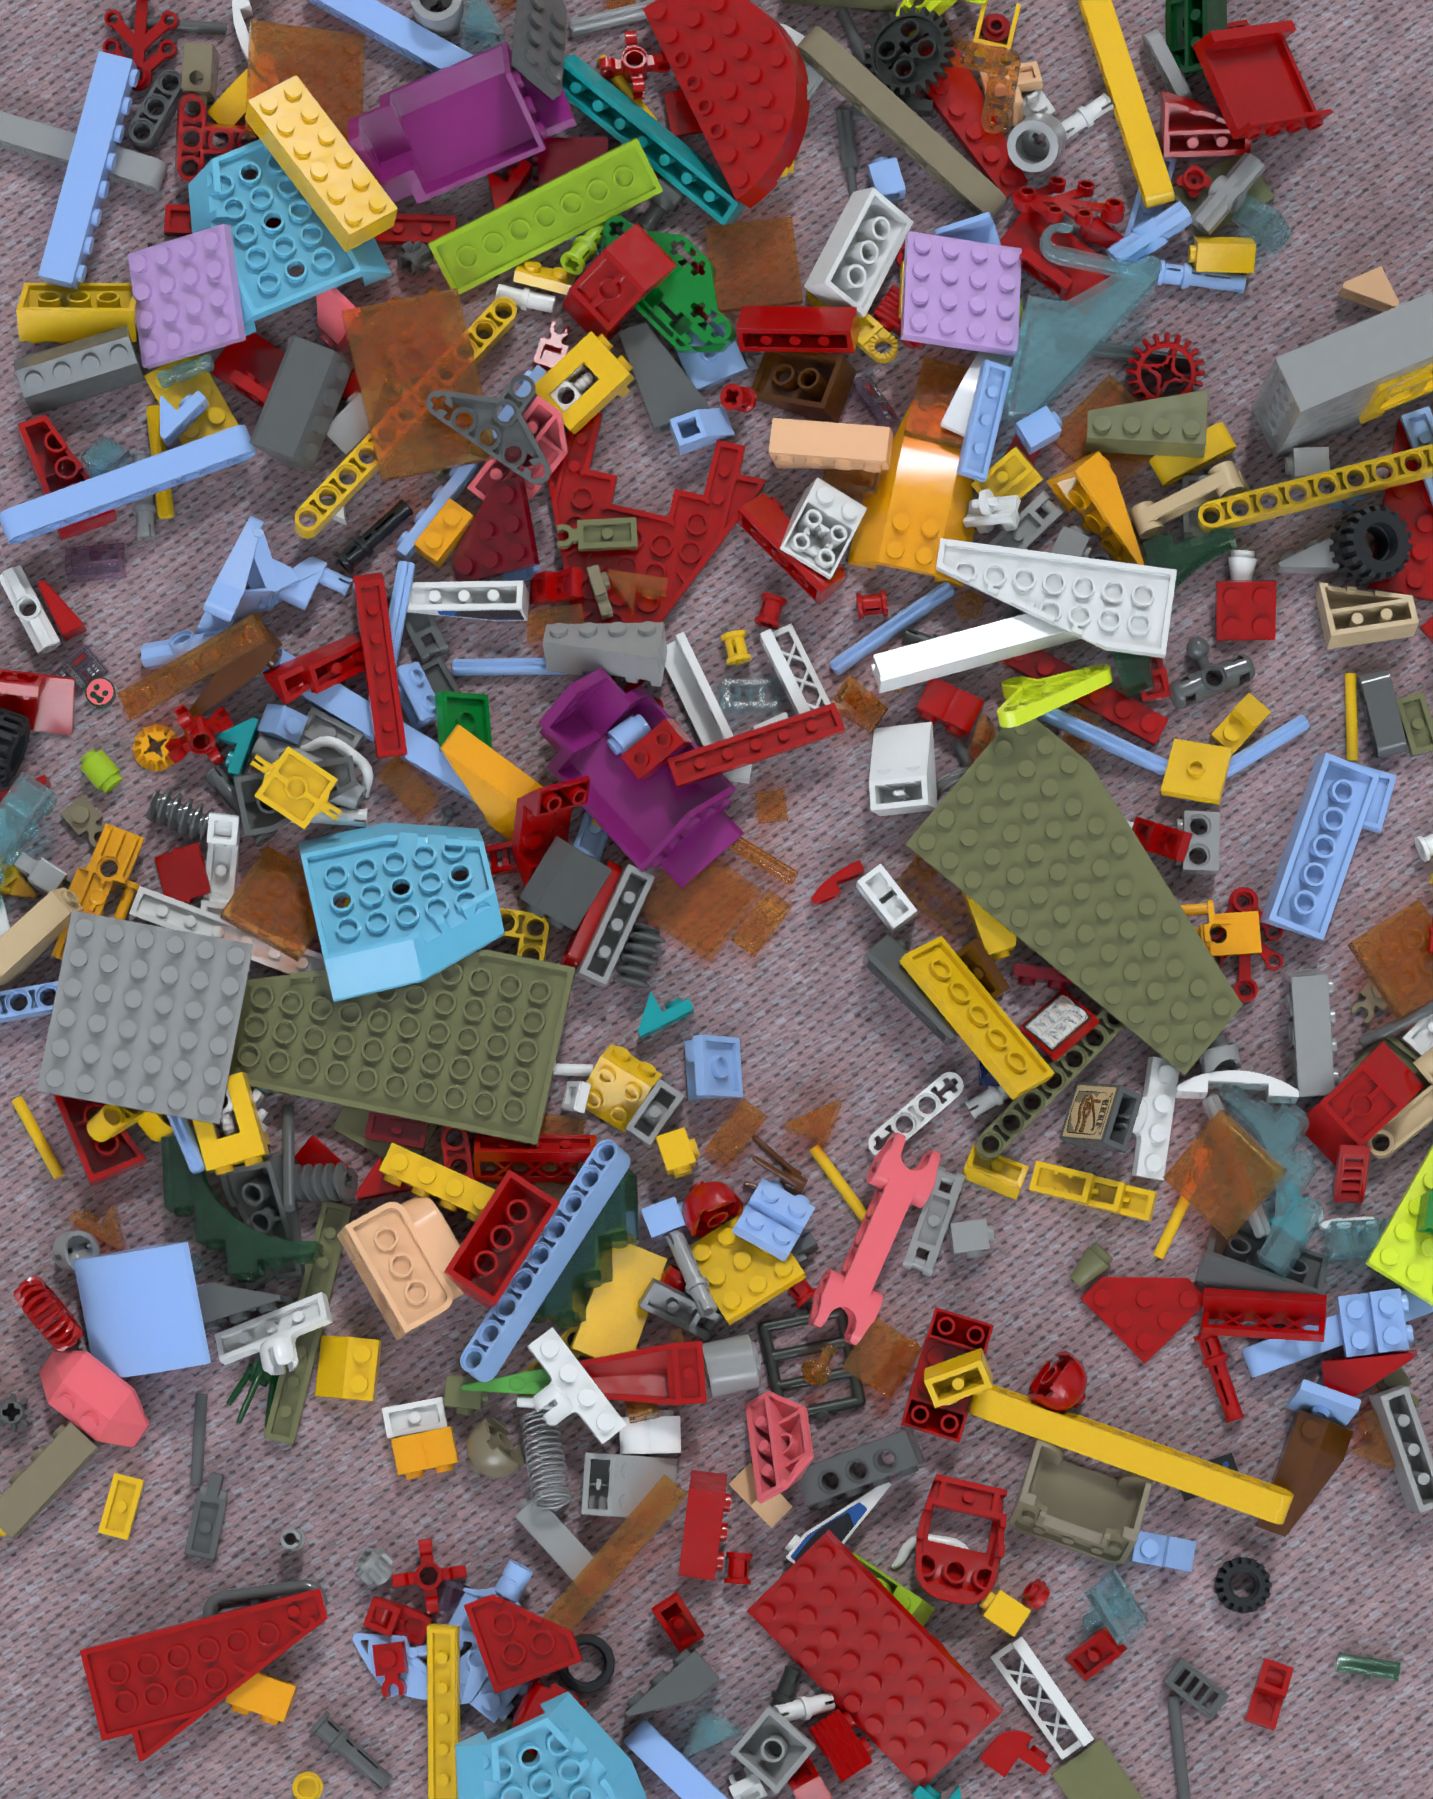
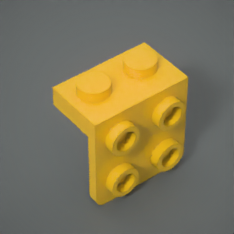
[585,1043,663,1132]

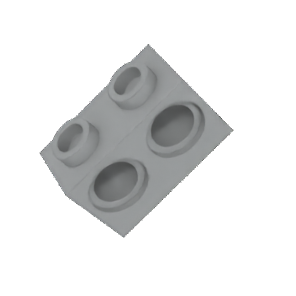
[1175,811,1220,875]

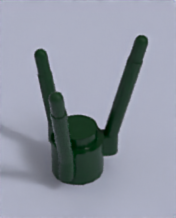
[226,1357,279,1427]

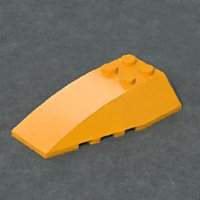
[847,402,975,588]

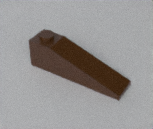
[189,620,282,716]
[1256,1410,1353,1537]

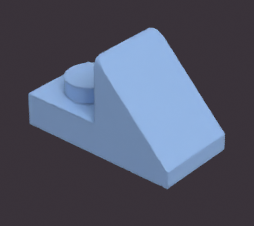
[160,391,210,447]
[1131,1531,1196,1572]

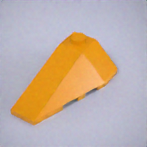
[1046,451,1144,565]
[440,724,543,841]

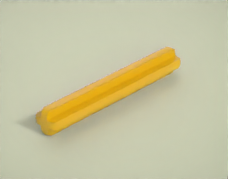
[146,405,174,520]

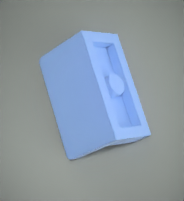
[934,212,1001,245]

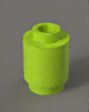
[80,749,123,794]

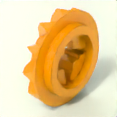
[132,724,178,771]

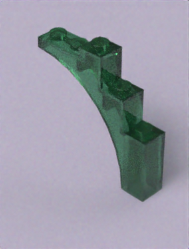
[1112,528,1238,697]
[161,1136,324,1283]
[490,1168,639,1328]

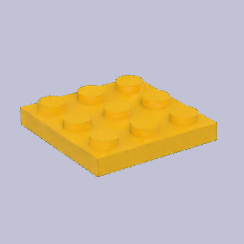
[689,1213,806,1326]

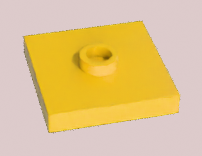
[1160,738,1233,805]

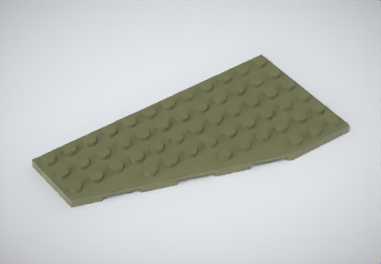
[905,718,1243,1075]
[229,950,576,1146]

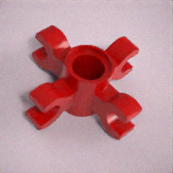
[599,30,670,100]
[165,704,234,766]
[391,1538,467,1614]

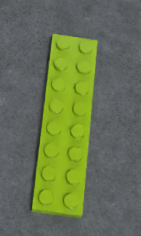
[428,137,663,297]

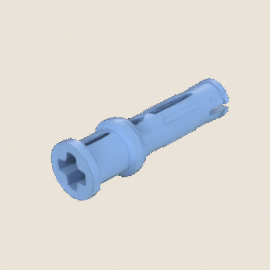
[1156,259,1246,294]

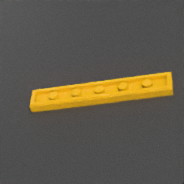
[427,1624,460,1799]

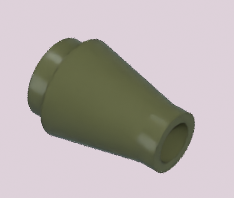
[1069,1243,1113,1288]

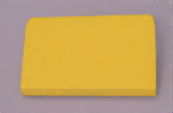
[962,1144,1029,1200]

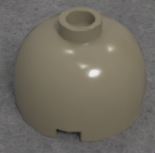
[467,1417,526,1479]

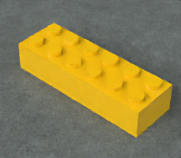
[245,75,398,253]

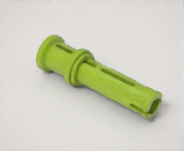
[560,213,622,275]

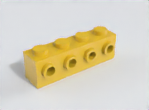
[379,1143,495,1222]

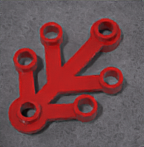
[102,0,180,92]
[1012,176,1125,227]
[1210,887,1283,1003]

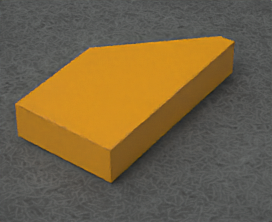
[0,851,37,899]

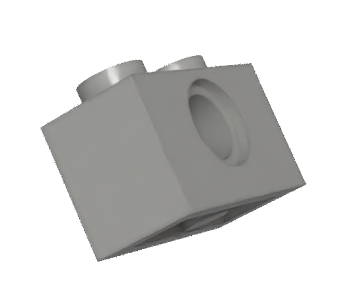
[625,1079,685,1149]

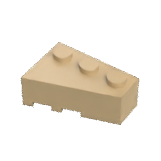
[1315,582,1419,649]

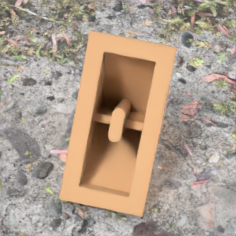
[1338,266,1399,312]
[728,1463,793,1528]

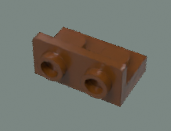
[956,938,1010,1000]

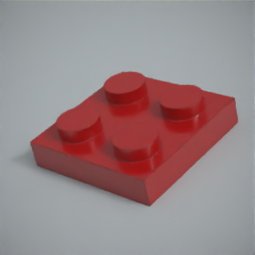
[1215,580,1276,641]

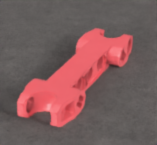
[808,1132,941,1345]

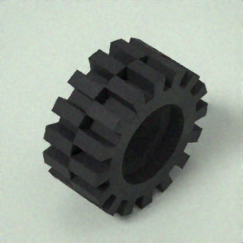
[1214,1557,1272,1613]

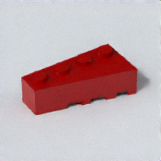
[18,414,116,541]
[52,1094,147,1187]

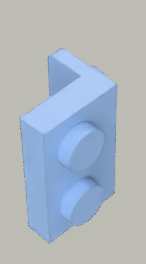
[396,662,437,731]

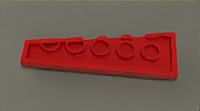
[906,35,1028,199]

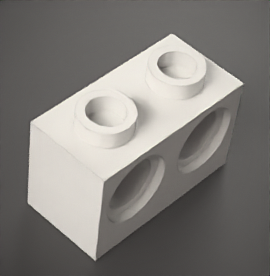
[856,864,917,934]

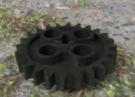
[863,6,956,100]

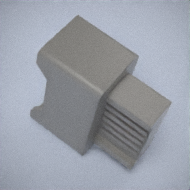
[14,852,72,896]

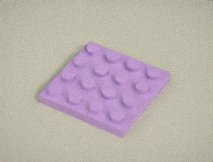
[128,224,246,369]
[900,231,1022,357]

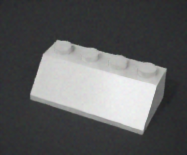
[804,187,914,318]

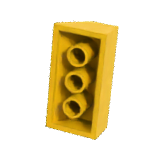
[16,282,138,344]

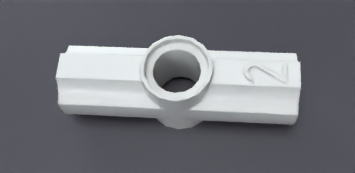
[0,565,62,655]

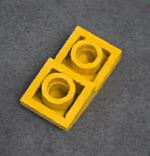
[206,68,270,125]

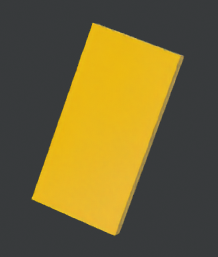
[570,1236,667,1358]

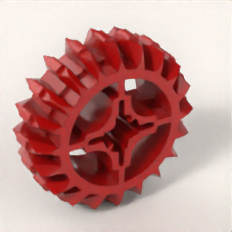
[1126,332,1206,401]
[13,1275,83,1352]

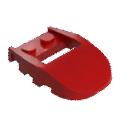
[915,1474,1007,1605]

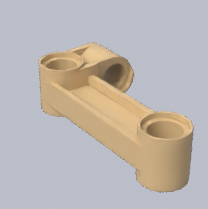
[1129,461,1251,540]
[1367,1047,1433,1159]

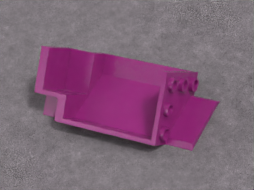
[348,42,577,204]
[538,667,745,888]

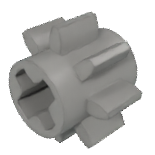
[355,1547,394,1586]

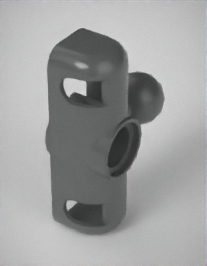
[1169,637,1255,709]

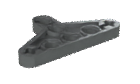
[426,375,551,485]

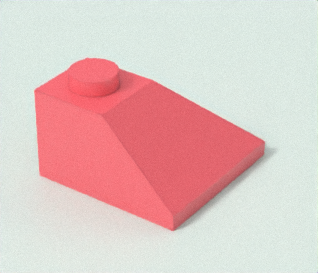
[316,288,365,352]

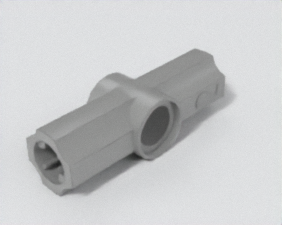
[1191,152,1266,236]

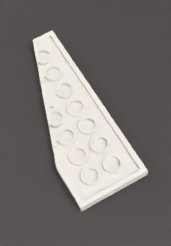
[936,538,1177,658]

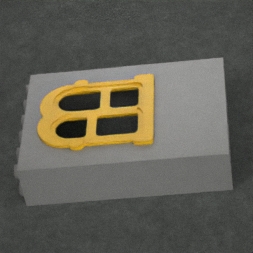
[1251,291,1433,459]

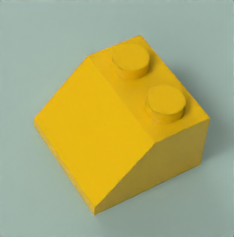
[315,1335,382,1402]

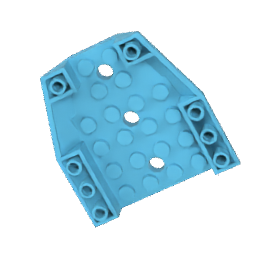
[188,139,392,336]
[298,822,505,1002]
[455,1691,647,1799]

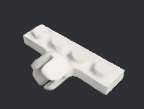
[1131,1057,1179,1181]
[215,1292,333,1375]
[527,1327,627,1445]

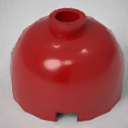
[682,1181,743,1239]
[1028,1350,1087,1412]

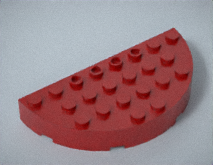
[642,0,810,208]

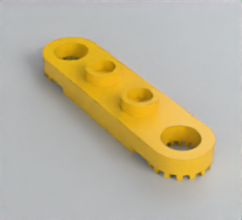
[806,289,898,363]

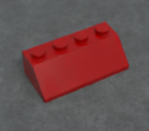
[738,493,846,606]
[443,1169,560,1309]

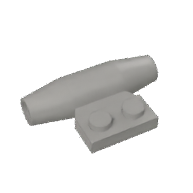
[252,707,367,810]

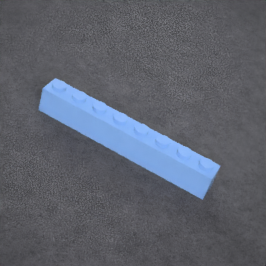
[38,51,140,290]

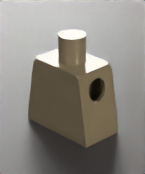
[181,42,220,114]

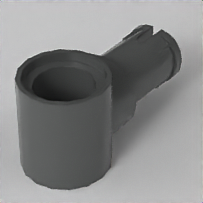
[637,176,687,231]

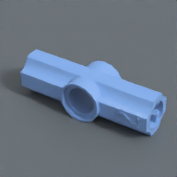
[1106,201,1193,271]
[141,630,232,670]

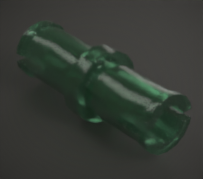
[1336,1652,1400,1682]

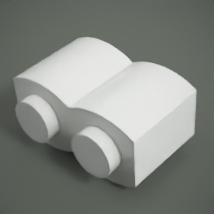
[619,1410,681,1455]

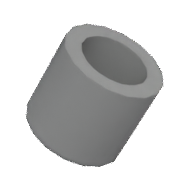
[411,0,465,37]
[1007,112,1067,173]
[702,1334,762,1398]

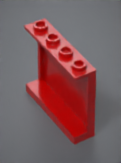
[1193,20,1333,141]

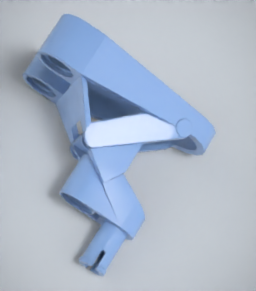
[195,515,353,634]

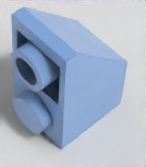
[669,408,735,455]

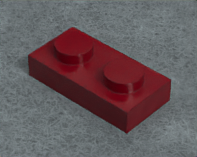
[1011,963,1072,990]
[364,1111,429,1150]

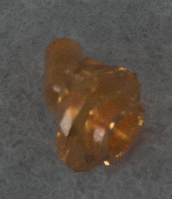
[801,1343,837,1386]

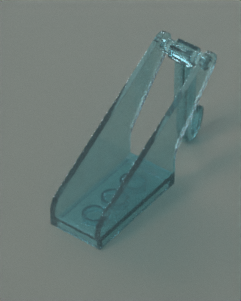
[1001,223,1162,424]

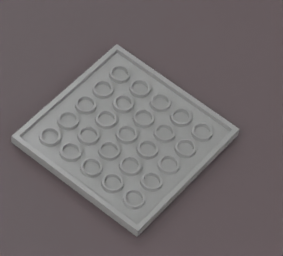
[37,910,254,1124]

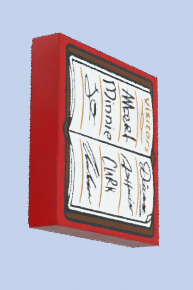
[1018,990,1100,1062]

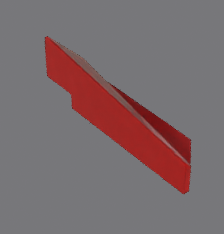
[262,631,365,704]

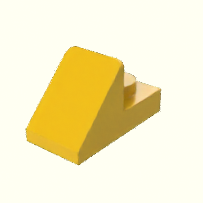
[1210,693,1271,754]

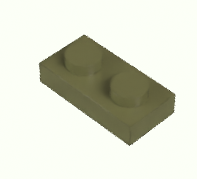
[1396,691,1433,758]

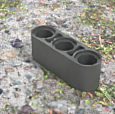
[128,69,184,152]
[1357,669,1407,758]

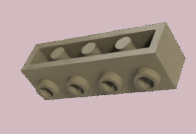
[0,1422,101,1539]

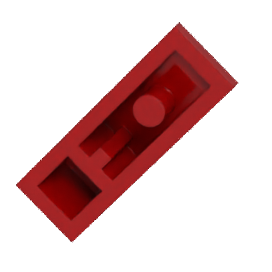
[1321,1349,1418,1397]

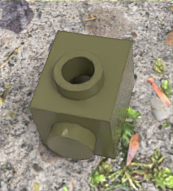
[443,1375,489,1416]

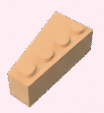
[769,418,893,473]

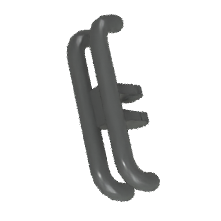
[203,1580,328,1618]

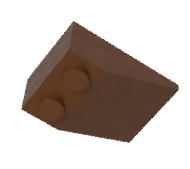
[751,352,857,423]

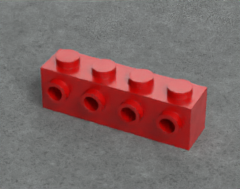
[736,306,860,353]

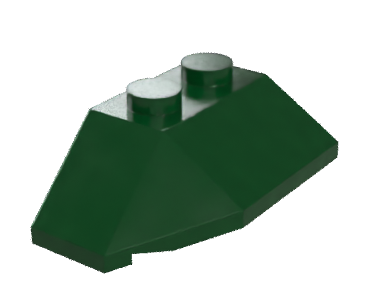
[1166,0,1227,75]

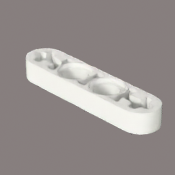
[868,1072,964,1156]

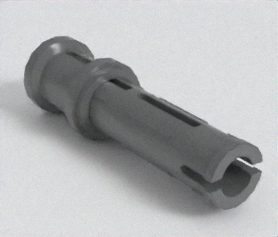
[205,765,278,847]
[308,1711,393,1791]

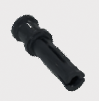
[333,499,414,575]

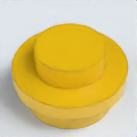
[292,1771,323,1799]

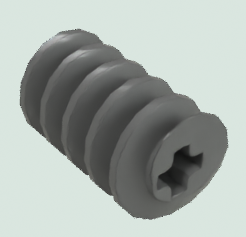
[146,788,214,843]
[612,922,666,989]
[295,1162,358,1203]

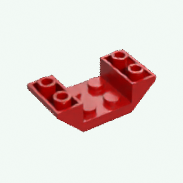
[562,223,678,341]
[512,775,590,888]
[1294,1041,1425,1166]
[901,1307,994,1443]

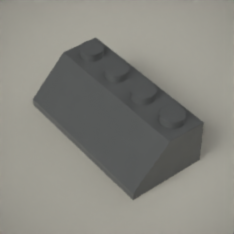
[14,325,145,415]
[249,335,354,471]
[862,934,959,1047]
[1195,1217,1329,1295]

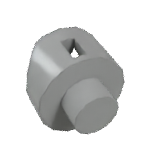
[1199,1035,1242,1074]
[52,1230,100,1271]

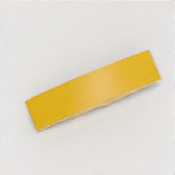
[1029,1161,1158,1222]

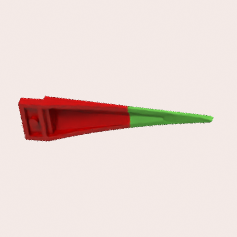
[460,1340,707,1405]

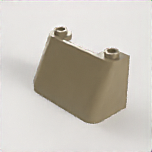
[1009,1439,1153,1564]

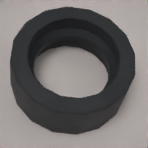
[558,1634,615,1693]

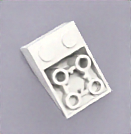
[779,477,867,580]
[869,722,938,816]

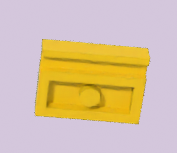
[971,446,1044,498]

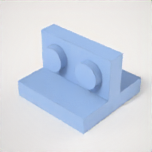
[684,1034,743,1101]

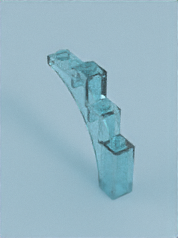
[1218,1084,1324,1278]

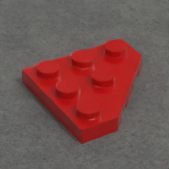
[1080,1277,1203,1364]
[464,1594,584,1694]

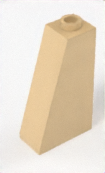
[0,887,84,986]

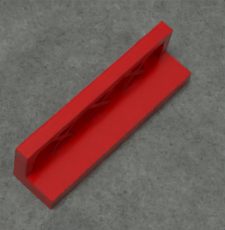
[474,1134,596,1182]
[1201,1288,1327,1342]

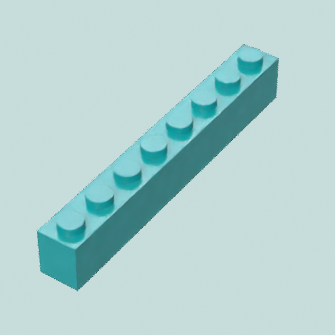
[562,54,746,226]

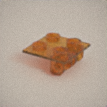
[842,1317,922,1399]

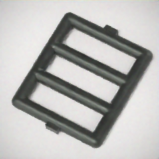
[758,1307,866,1419]

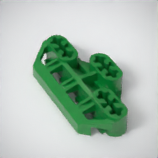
[598,216,737,353]

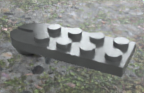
[511,0,567,100]

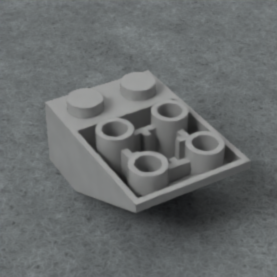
[581,1452,677,1520]

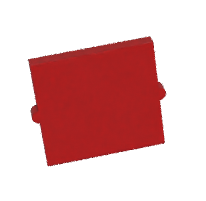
[155,843,212,903]

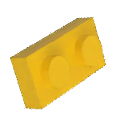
[513,260,577,295]
[98,1473,145,1540]

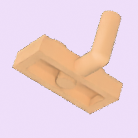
[980,61,1043,126]

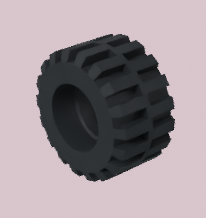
[1329,505,1413,584]
[0,707,30,787]

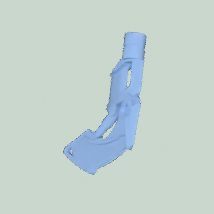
[353,1559,533,1704]

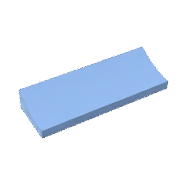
[1260,753,1380,942]

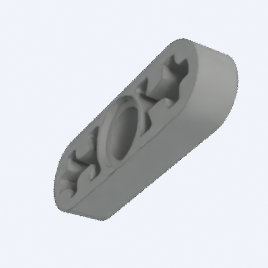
[1142,29,1193,99]

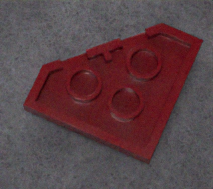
[452,477,540,582]

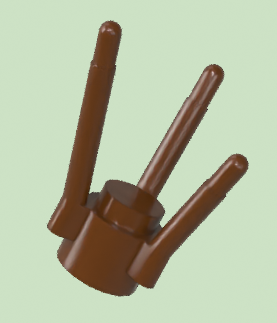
[743,1135,808,1196]

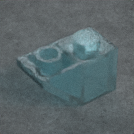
[81,435,132,478]

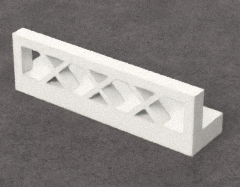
[759,623,831,715]
[665,632,733,746]
[990,1636,1094,1760]

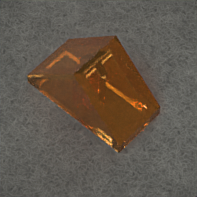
[823,469,882,501]
[833,675,888,733]
[784,1099,842,1147]

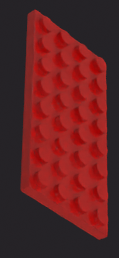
[747,1530,1004,1787]

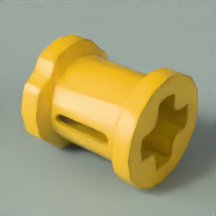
[720,630,752,666]

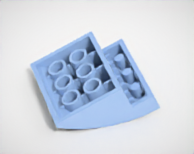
[73,1242,211,1378]

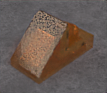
[608,569,668,614]
[68,1204,127,1251]
[1347,1409,1396,1470]

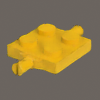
[250,746,342,829]

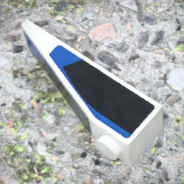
[407,581,529,621]
[785,1482,892,1564]

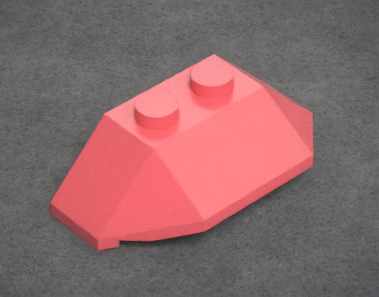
[467,395,568,501]
[39,1349,150,1447]
[745,1390,814,1504]

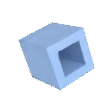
[867,156,906,202]
[1014,405,1063,455]
[256,703,308,744]
[641,1196,686,1239]

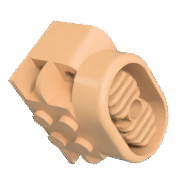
[337,1195,465,1341]

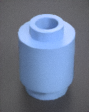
[606,714,651,755]

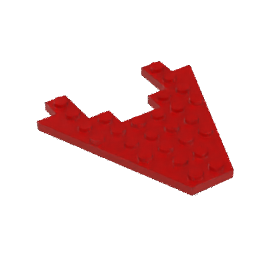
[548,413,766,624]

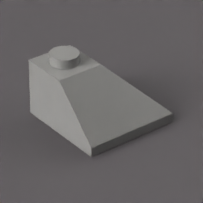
[730,1705,817,1794]

